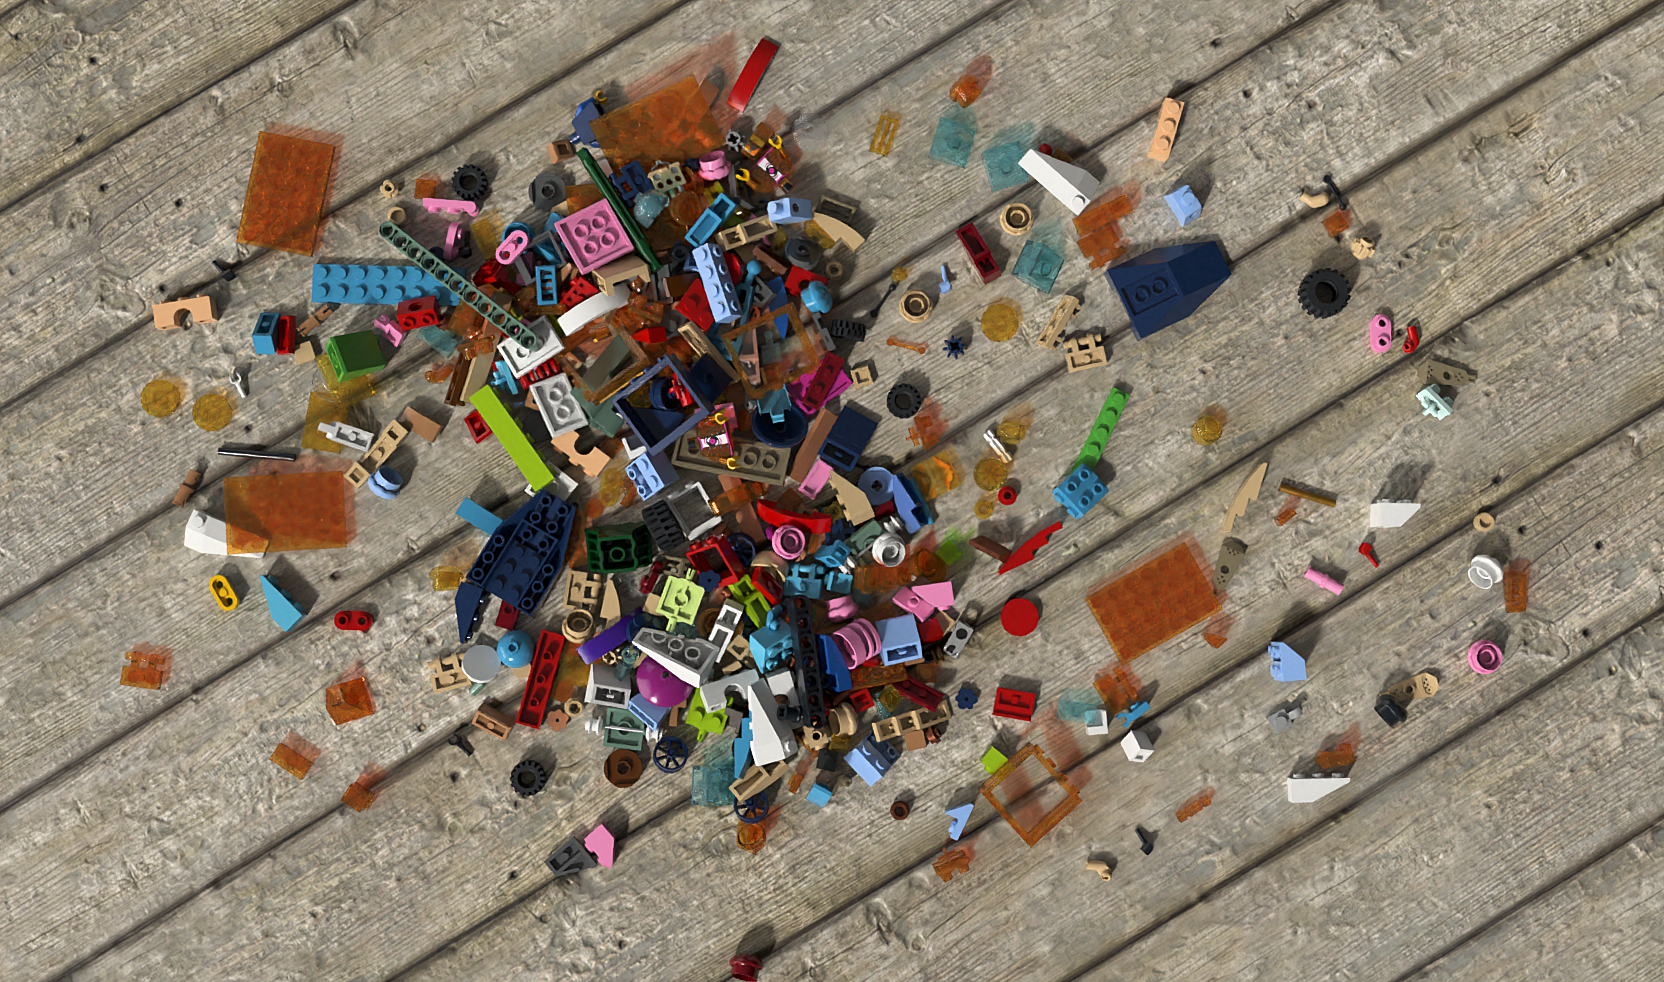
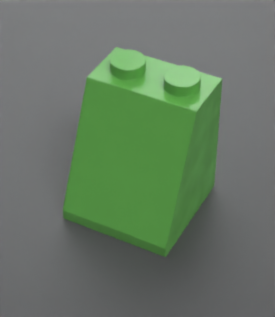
[325,329,387,383]

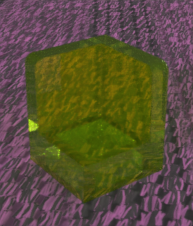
[935,540,963,566]

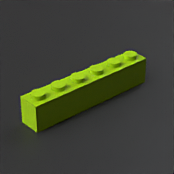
[469,384,557,492]

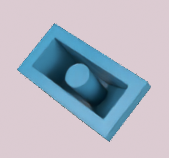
[252,312,280,355]

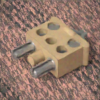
[647,159,688,207]

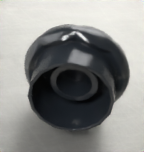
[1374,694,1408,728]

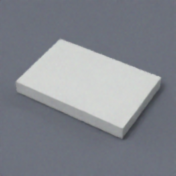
[497,315,566,379]
[529,372,588,439]

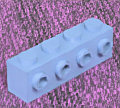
[692,243,744,323]

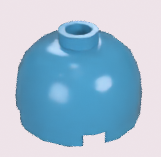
[497,630,537,668]

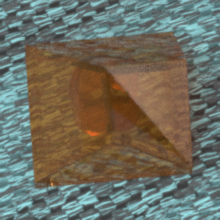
[326,677,374,726]

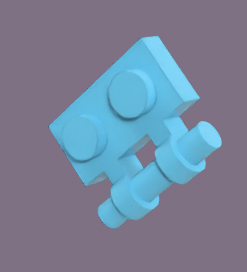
[783,562,825,599]

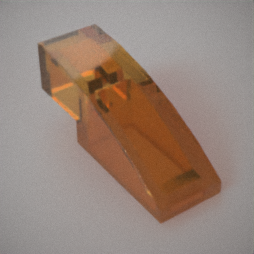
[1072,194,1135,237]
[707,480,768,518]

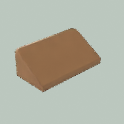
[472,703,516,741]

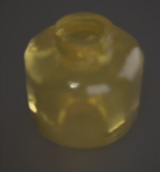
[997,419,1026,444]

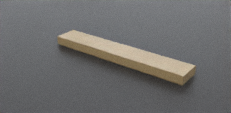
[459,291,513,404]

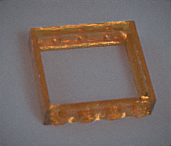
[720,302,821,400]
[553,316,651,407]
[977,742,1082,848]

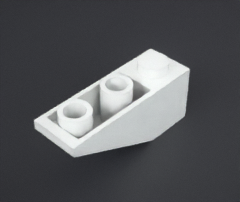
[1287,773,1350,803]

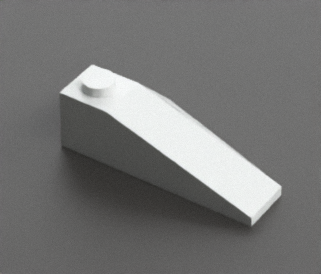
[632,627,720,688]
[748,678,798,766]

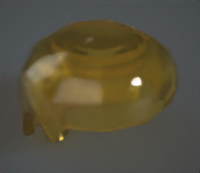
[1191,415,1223,446]

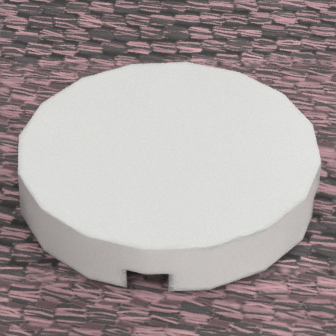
[462,645,501,683]

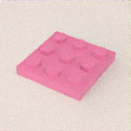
[554,198,634,275]

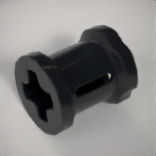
[777,703,803,723]

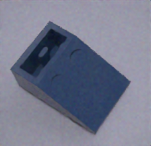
[817,406,878,474]

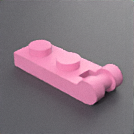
[423,198,480,217]

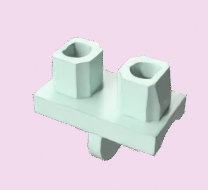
[1416,384,1454,420]

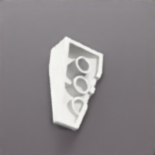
[1018,148,1100,216]
[184,509,271,558]

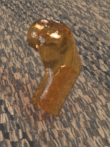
[424,364,454,384]
[620,479,636,508]

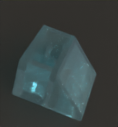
[691,765,737,807]

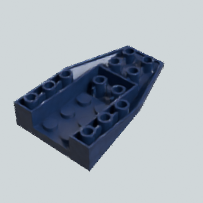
[1104,241,1232,342]
[465,488,577,619]

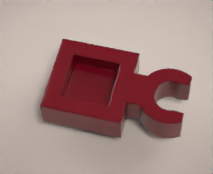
[639,561,664,594]

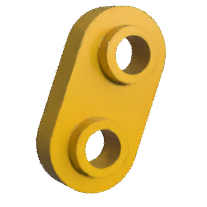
[209,575,240,611]

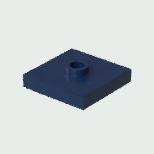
[688,353,733,404]

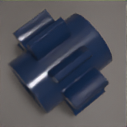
[942,335,966,360]

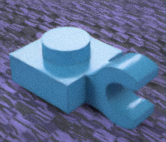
[1116,700,1151,728]

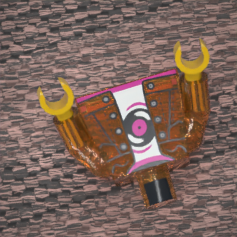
[736,134,794,194]
[687,409,740,469]

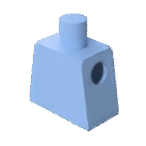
[1164,185,1202,227]
[767,197,813,225]
[628,693,672,732]

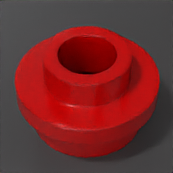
[998,486,1017,505]

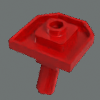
[472,253,522,297]

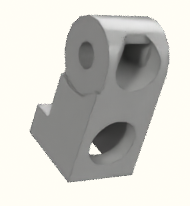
[942,619,974,659]

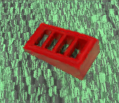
[631,326,667,343]
[519,357,561,389]

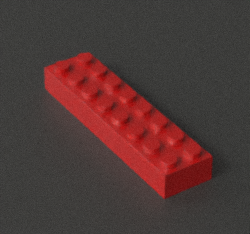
[516,629,566,729]

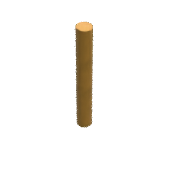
[1278,484,1336,507]

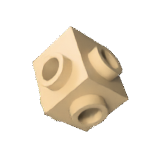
[802,720,831,750]

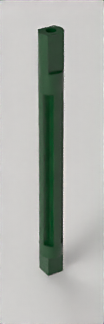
[576,147,664,272]

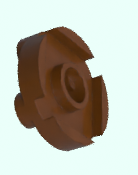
[604,749,643,788]

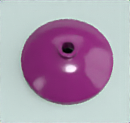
[636,655,694,707]

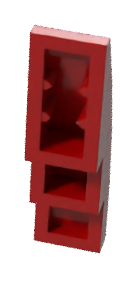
[997,521,1063,575]

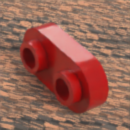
[334,611,374,631]

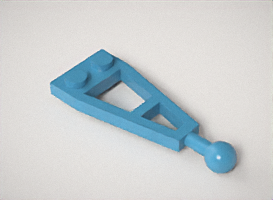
[706,260,762,363]

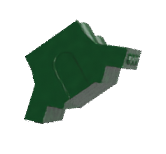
[585,521,653,574]

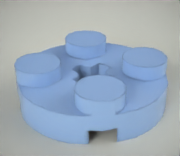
[858,467,894,505]

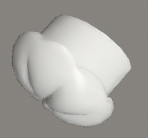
[872,533,905,567]
[1468,555,1504,589]

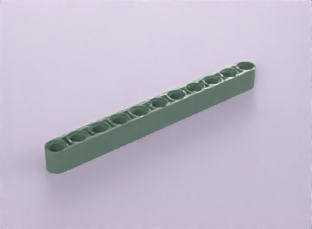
[379,221,543,352]

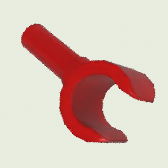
[1358,542,1379,568]

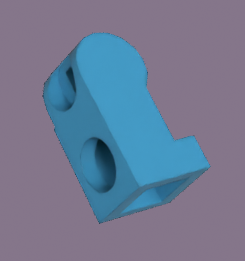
[814,540,851,567]

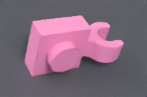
[374,314,407,348]

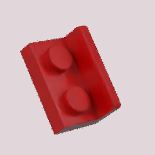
[557,274,600,312]

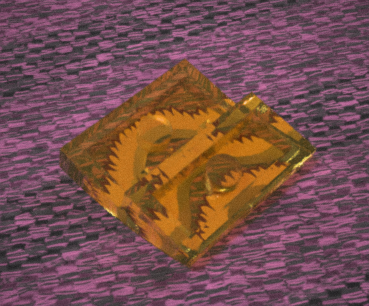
[909,450,962,502]

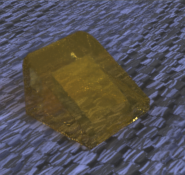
[771,225,789,251]

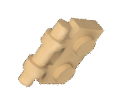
[1062,333,1107,373]
[562,570,602,613]
[427,652,473,694]

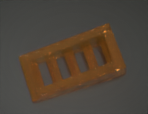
[1503,571,1527,613]

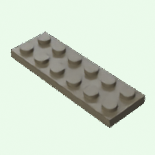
[671,429,792,487]

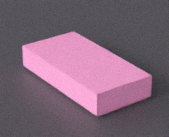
[798,458,835,501]

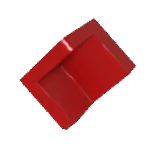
[916,618,944,647]

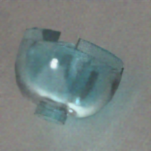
[633,189,670,228]

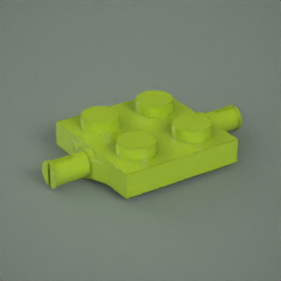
[685,678,734,743]

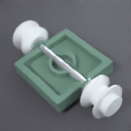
[838,516,904,575]
[585,707,664,751]

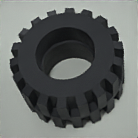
[1297,268,1351,319]
[642,499,685,553]

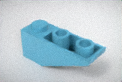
[260,575,307,632]

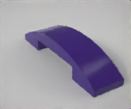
[576,605,644,665]

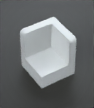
[622,434,648,461]
[1084,709,1108,735]
[1121,730,1155,762]

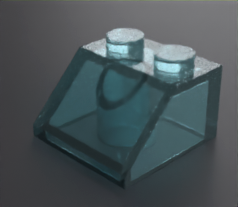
[928,117,975,169]
[981,141,1029,192]
[1011,240,1065,294]

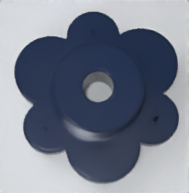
[699,570,721,592]
[955,688,978,709]

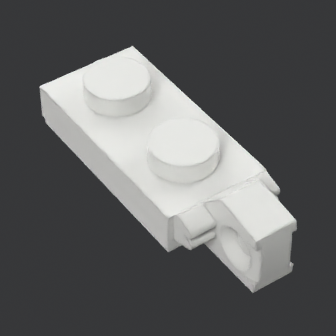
[317,421,374,452]

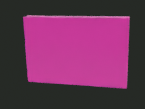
[785,357,853,418]

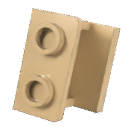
[591,253,651,296]

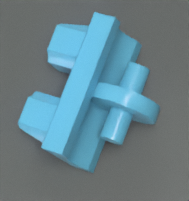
[490,360,522,395]

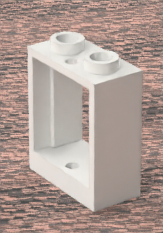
[666,481,724,541]

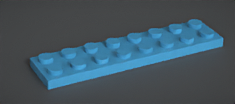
[312,264,467,307]

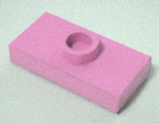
[892,586,935,623]

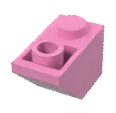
[584,822,616,869]

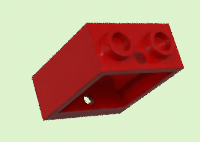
[686,533,746,590]

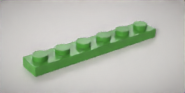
[1068,387,1130,477]

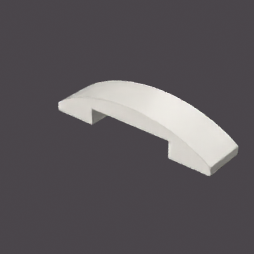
[557,283,635,337]

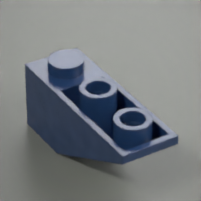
[454,581,487,644]

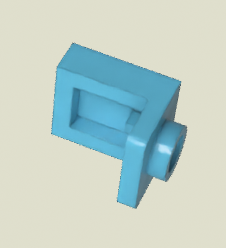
[824,571,853,595]

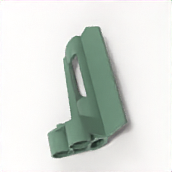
[570,329,645,438]

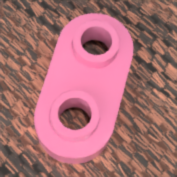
[443,222,463,261]
[496,230,530,265]
[1370,314,1391,353]

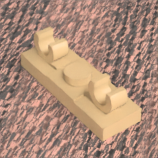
[1036,295,1081,351]

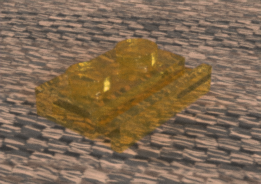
[556,653,602,689]

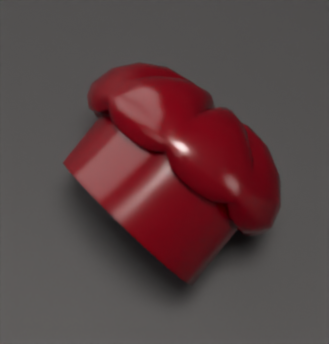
[729,953,764,982]

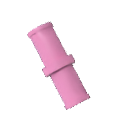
[1303,566,1344,595]

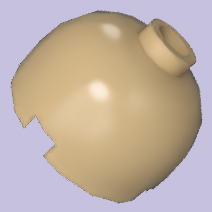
[749,550,789,585]

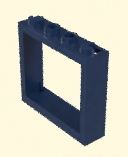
[611,353,716,457]

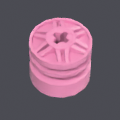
[831,618,882,669]

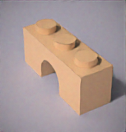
[1147,97,1185,162]
[152,294,219,330]
[551,430,613,478]

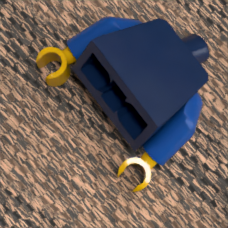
[569,91,630,148]

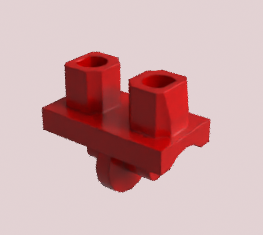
[669,373,695,407]

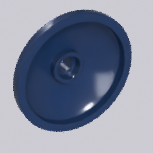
[751,401,808,448]

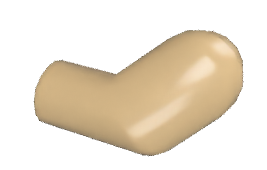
[1299,191,1329,208]
[1086,860,1112,881]

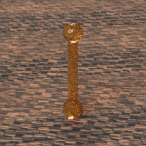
[887,338,925,354]
[792,729,819,758]

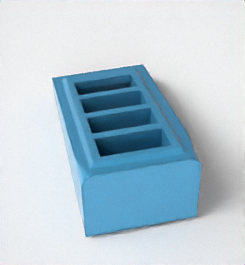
[535,265,558,305]

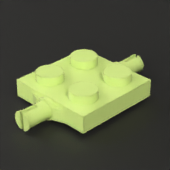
[656,568,705,632]

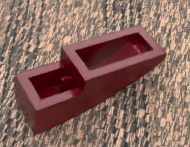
[955,222,1002,285]

